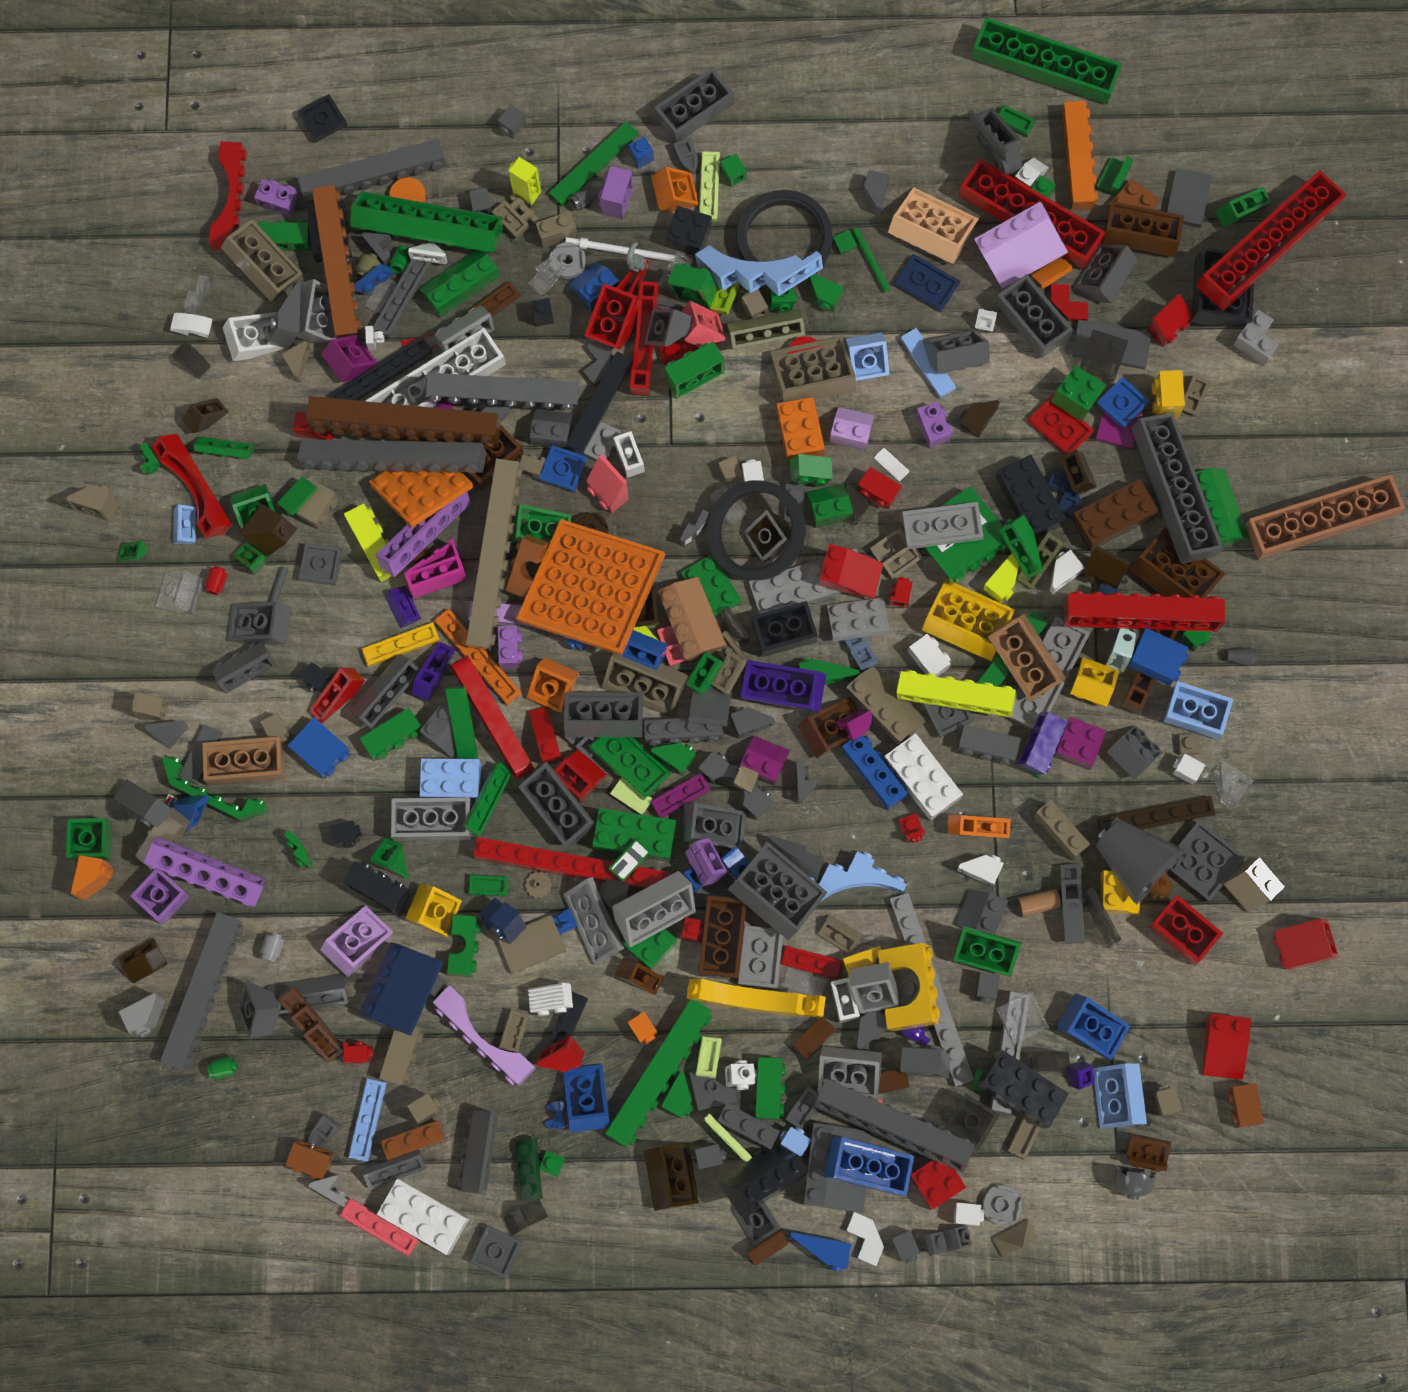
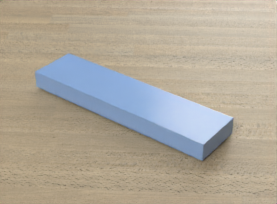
[900,328,956,398]
[348,1078,387,1162]

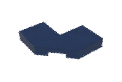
[1047,469,1081,518]

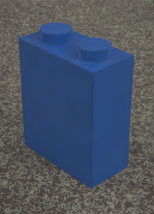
[1127,628,1189,686]
[288,718,350,779]

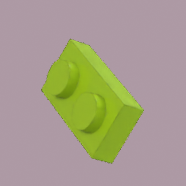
[709,282,740,315]

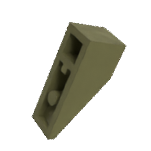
[1016,530,1067,589]

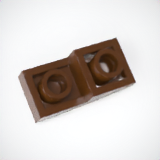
[793,1017,836,1060]

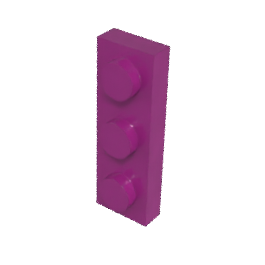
[651,773,711,818]

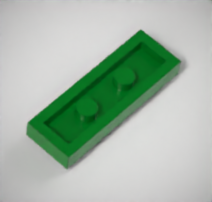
[194,436,254,459]

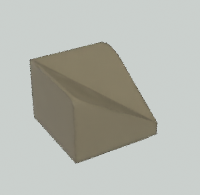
[718,456,743,483]
[733,766,759,793]

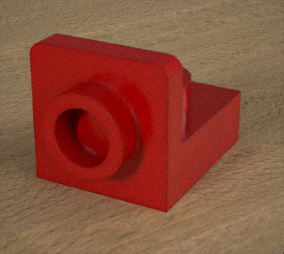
[898,813,926,843]

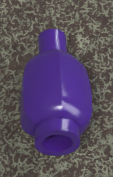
[900,1027,930,1046]

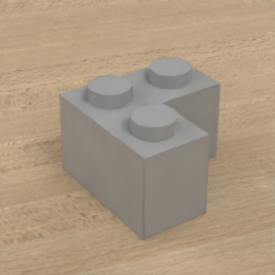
[1233,309,1279,366]

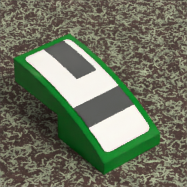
[609,839,650,882]

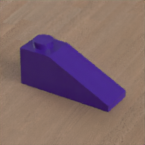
[412,642,456,701]

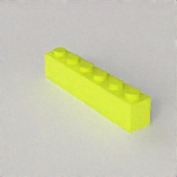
[897,670,1016,718]

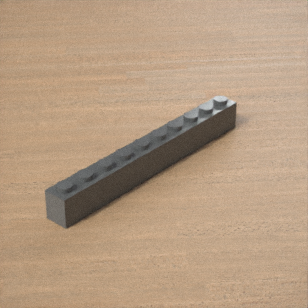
[297,439,486,473]

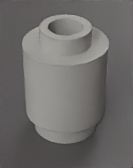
[260,932,284,963]

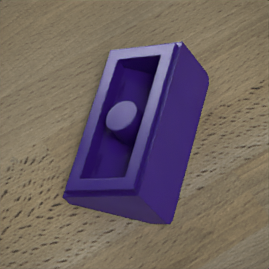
[385,586,421,628]

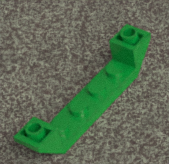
[162,756,269,822]

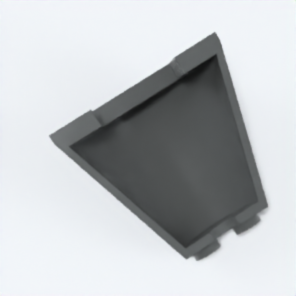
[1096,817,1188,905]

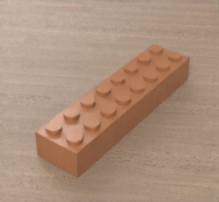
[1245,474,1406,560]

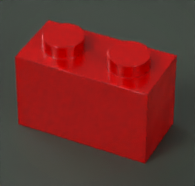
[857,467,902,509]

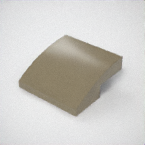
[869,527,923,579]

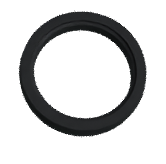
[736,190,833,282]
[707,480,806,581]

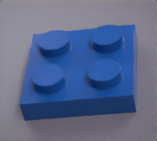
[1096,377,1150,429]
[539,445,587,493]

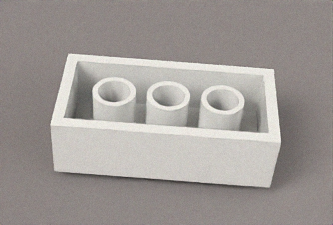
[883,733,963,821]
[377,1179,470,1255]

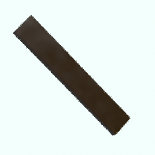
[1097,796,1216,833]

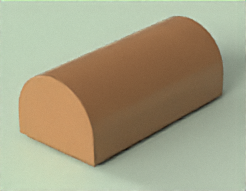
[1017,889,1061,917]

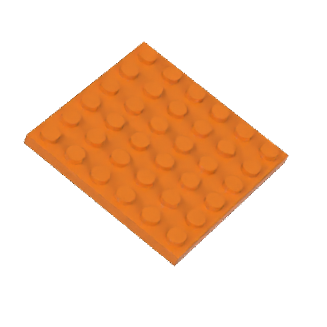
[516,519,665,655]

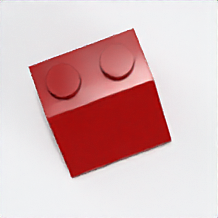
[1148,294,1192,347]

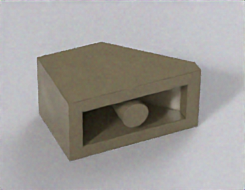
[132,692,168,722]

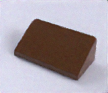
[747,1231,788,1265]

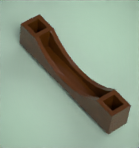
[1121,630,1177,715]

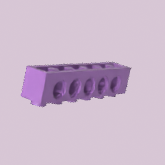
[376,492,471,577]
[144,836,266,907]

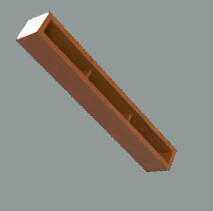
[312,185,361,338]

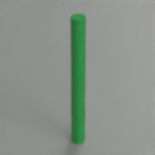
[852,227,891,293]

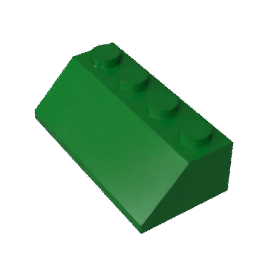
[419,250,500,317]
[1195,468,1249,546]

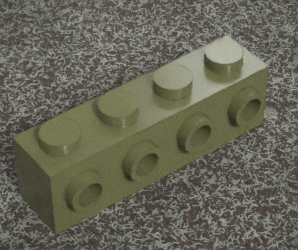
[727,310,805,349]

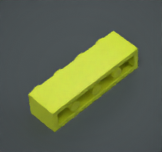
[344,503,392,582]

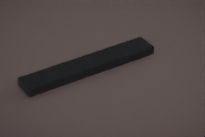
[329,336,433,400]
[567,351,633,454]

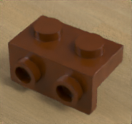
[1126,1133,1171,1172]

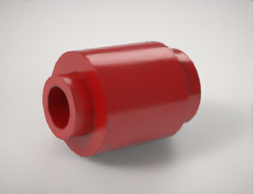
[204,566,228,595]

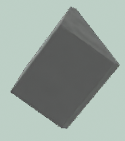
[733,1202,781,1246]

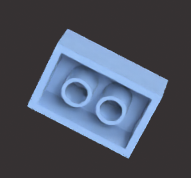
[1163,681,1233,740]
[420,759,482,802]

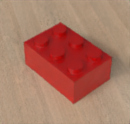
[1148,895,1223,966]

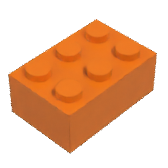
[776,397,825,463]

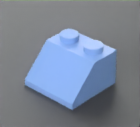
[846,332,889,381]

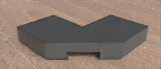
[583,340,612,387]

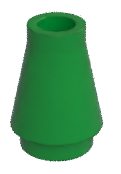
[389,245,408,274]

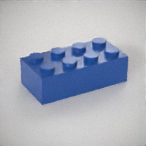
[824,1137,914,1196]

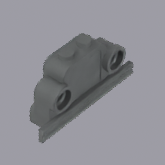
[969,107,1023,176]

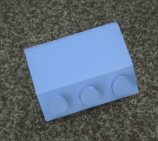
[1093,1064,1147,1129]

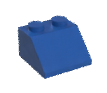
[568,262,619,311]

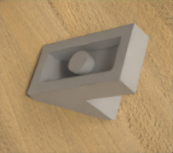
[308,1175,349,1207]

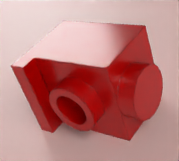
[889,577,913,608]
[682,917,704,943]
[344,1042,374,1064]

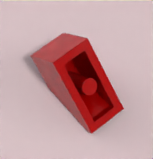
[292,412,334,440]
[536,1035,585,1072]

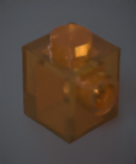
[1150,873,1174,900]

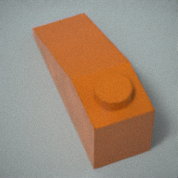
[948,815,1011,838]

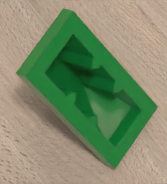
[117,541,150,563]

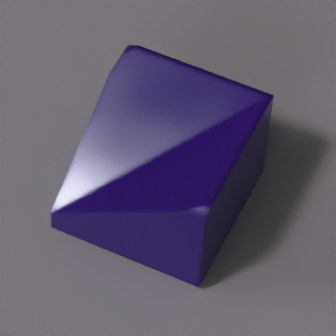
[1068,1062,1094,1090]

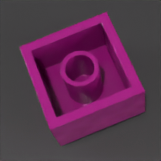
[1054,717,1106,770]

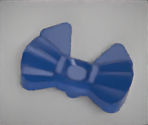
[545,1101,567,1129]

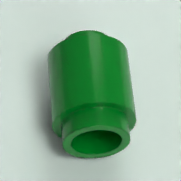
[207,1056,238,1080]

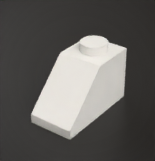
[1015,158,1049,188]
[1050,550,1085,594]
[957,854,1004,887]

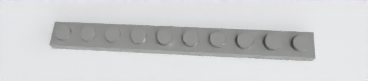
[890,893,974,1087]

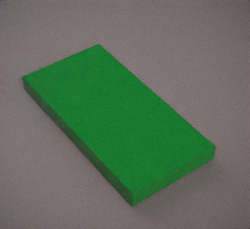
[589,737,671,800]

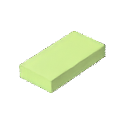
[610,779,653,815]
[696,1036,722,1078]

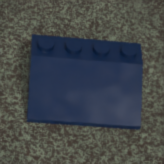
[358,942,444,1036]

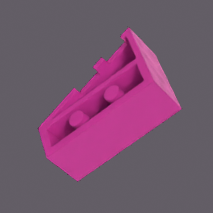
[404,538,467,598]

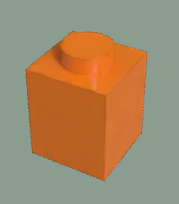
[628,1012,658,1045]

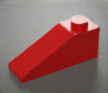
[309,667,366,723]
[529,706,562,764]

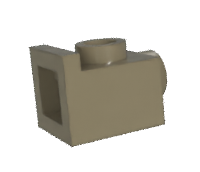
[517,455,546,481]

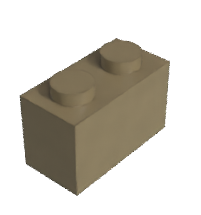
[536,211,577,248]
[297,482,338,529]
[408,1093,443,1126]

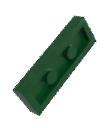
[515,1138,543,1201]

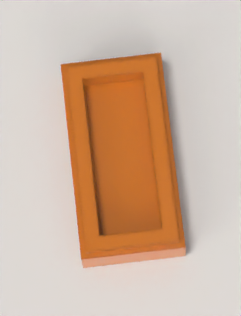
[1031,257,1072,289]

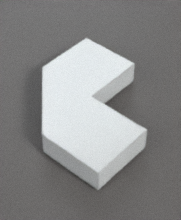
[846,1212,884,1266]

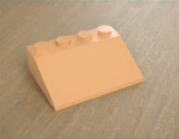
[888,187,979,264]

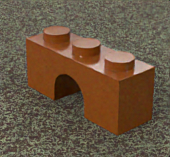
[505,535,548,598]
[381,1121,447,1161]

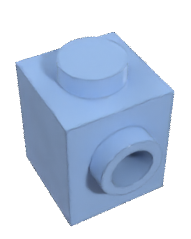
[779,1127,811,1158]

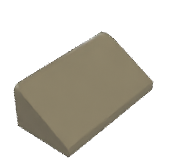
[817,915,862,955]

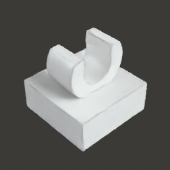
[975,309,997,332]
[365,326,385,350]

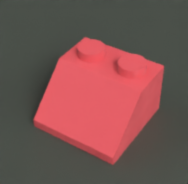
[680,301,726,347]

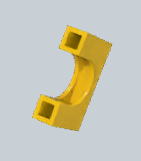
[878,943,940,1031]

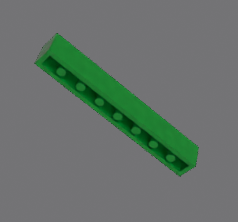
[605,1000,713,1148]

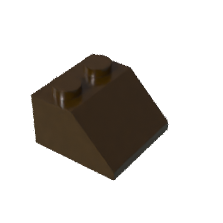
[1081,546,1131,589]

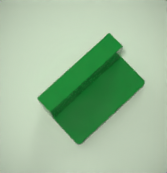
[1096,156,1134,197]
[277,476,318,516]

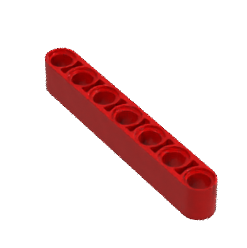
[450,655,534,780]

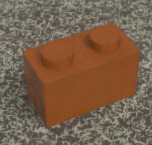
[1227,1083,1264,1128]
[286,1139,335,1180]

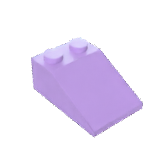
[321,906,393,977]

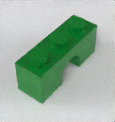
[447,914,482,978]

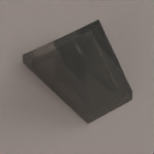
[172,342,211,379]
[503,1199,548,1236]

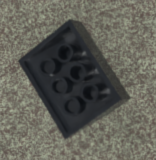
[1191,247,1254,325]

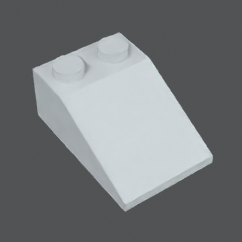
[223,312,285,361]

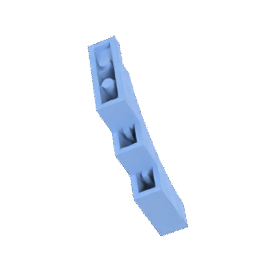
[695,245,823,296]

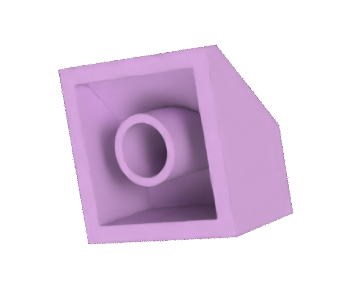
[830,407,875,451]

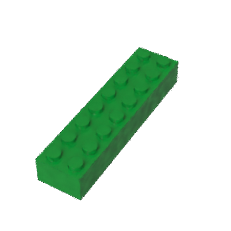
[971,17,1122,105]
[350,191,503,253]

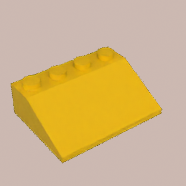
[922,579,1015,661]

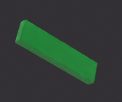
[445,686,478,759]
[463,762,512,837]

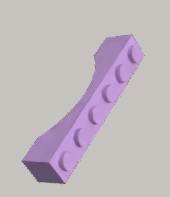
[433,985,536,1086]

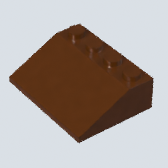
[1130,528,1225,598]

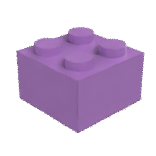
[598,166,633,219]
[131,869,190,925]

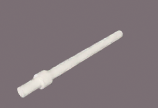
[565,237,675,262]

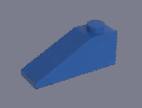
[790,1232,851,1272]

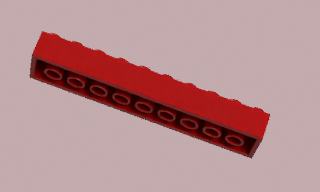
[1196,170,1347,311]

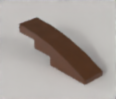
[278,986,344,1063]

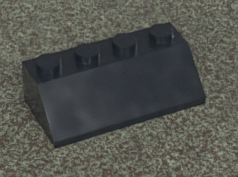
[718,1146,809,1216]

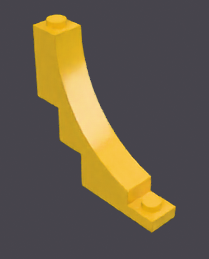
[686,979,826,1017]

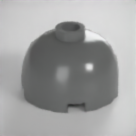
[1115,1167,1156,1200]

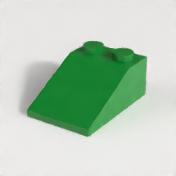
[509,504,571,550]

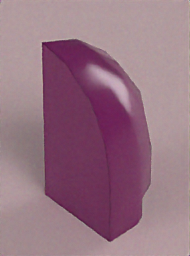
[837,710,872,740]

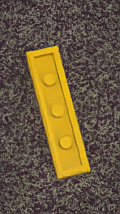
[361,622,440,667]

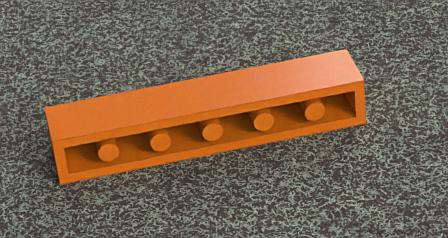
[1062,101,1098,210]

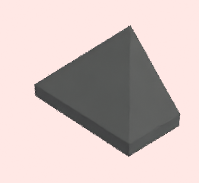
[145,720,188,749]

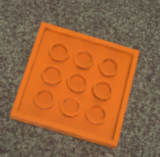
[369,470,473,528]

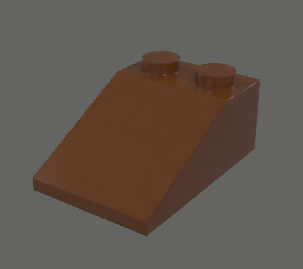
[797,697,869,759]

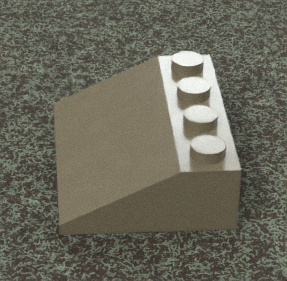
[770,336,856,402]

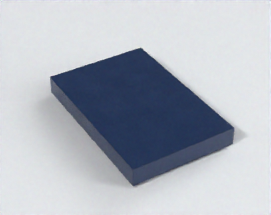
[894,254,960,312]

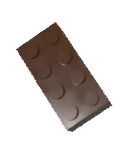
[1071,479,1159,551]
[699,895,747,981]

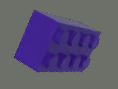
[741,660,827,712]

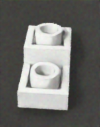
[170,313,212,338]

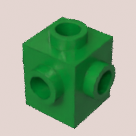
[769,287,797,312]

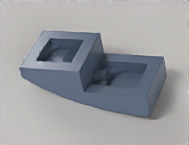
[844,637,878,672]

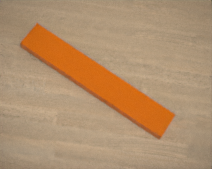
[434,608,522,705]

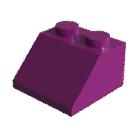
[321,335,378,382]
[739,736,790,786]

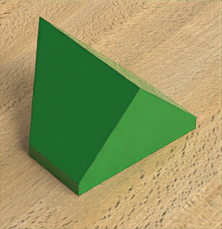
[370,838,409,880]

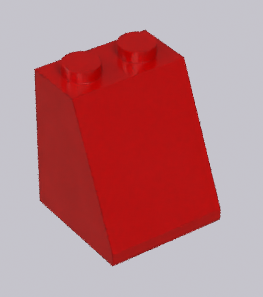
[1274,918,1339,970]

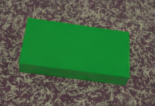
[998,105,1036,137]
[468,875,509,897]

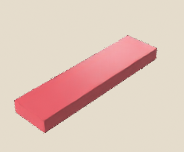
[340,1198,419,1256]

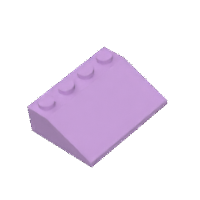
[975,202,1068,289]

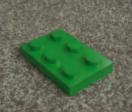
[681,555,742,618]

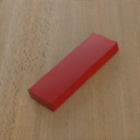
[780,945,842,980]

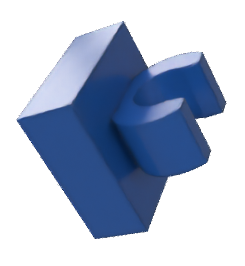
[552,908,577,935]

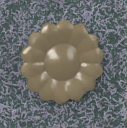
[525,872,552,898]

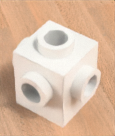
[725,1060,757,1090]

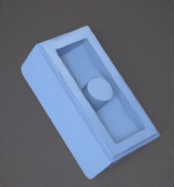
[173,504,196,544]

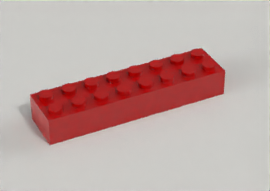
[959,158,1106,270]
[1064,591,1225,632]

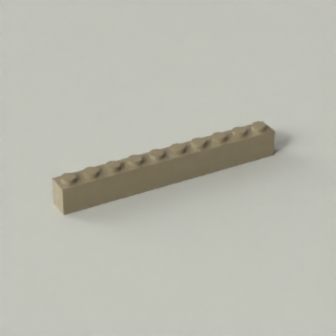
[466,459,523,651]

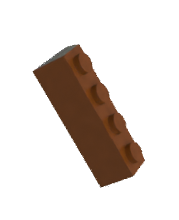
[1103,201,1184,258]

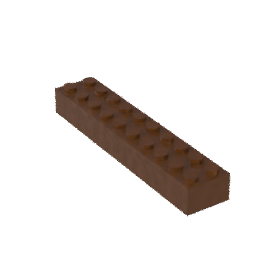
[306,396,501,449]

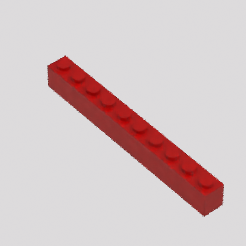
[474,837,670,891]

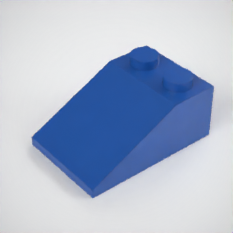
[1056,993,1130,1060]
[563,1064,610,1133]

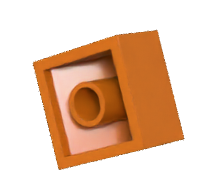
[651,167,699,212]
[527,657,579,713]
[71,855,113,900]

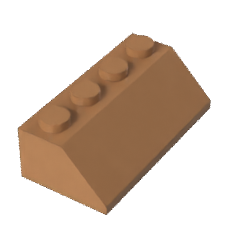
[658,577,727,662]
[988,613,1066,701]
[202,736,285,786]

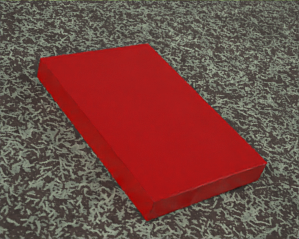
[1027,394,1094,454]

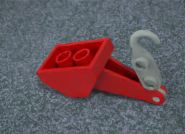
[584,242,650,350]

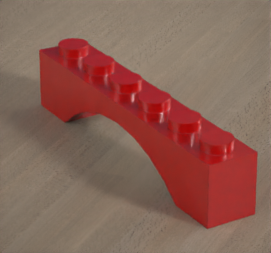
[209,141,247,250]
[630,281,659,396]
[151,434,232,538]

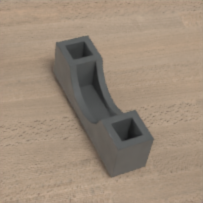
[698,751,772,821]

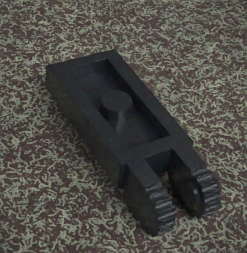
[549,991,588,1044]

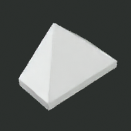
[408,243,447,264]

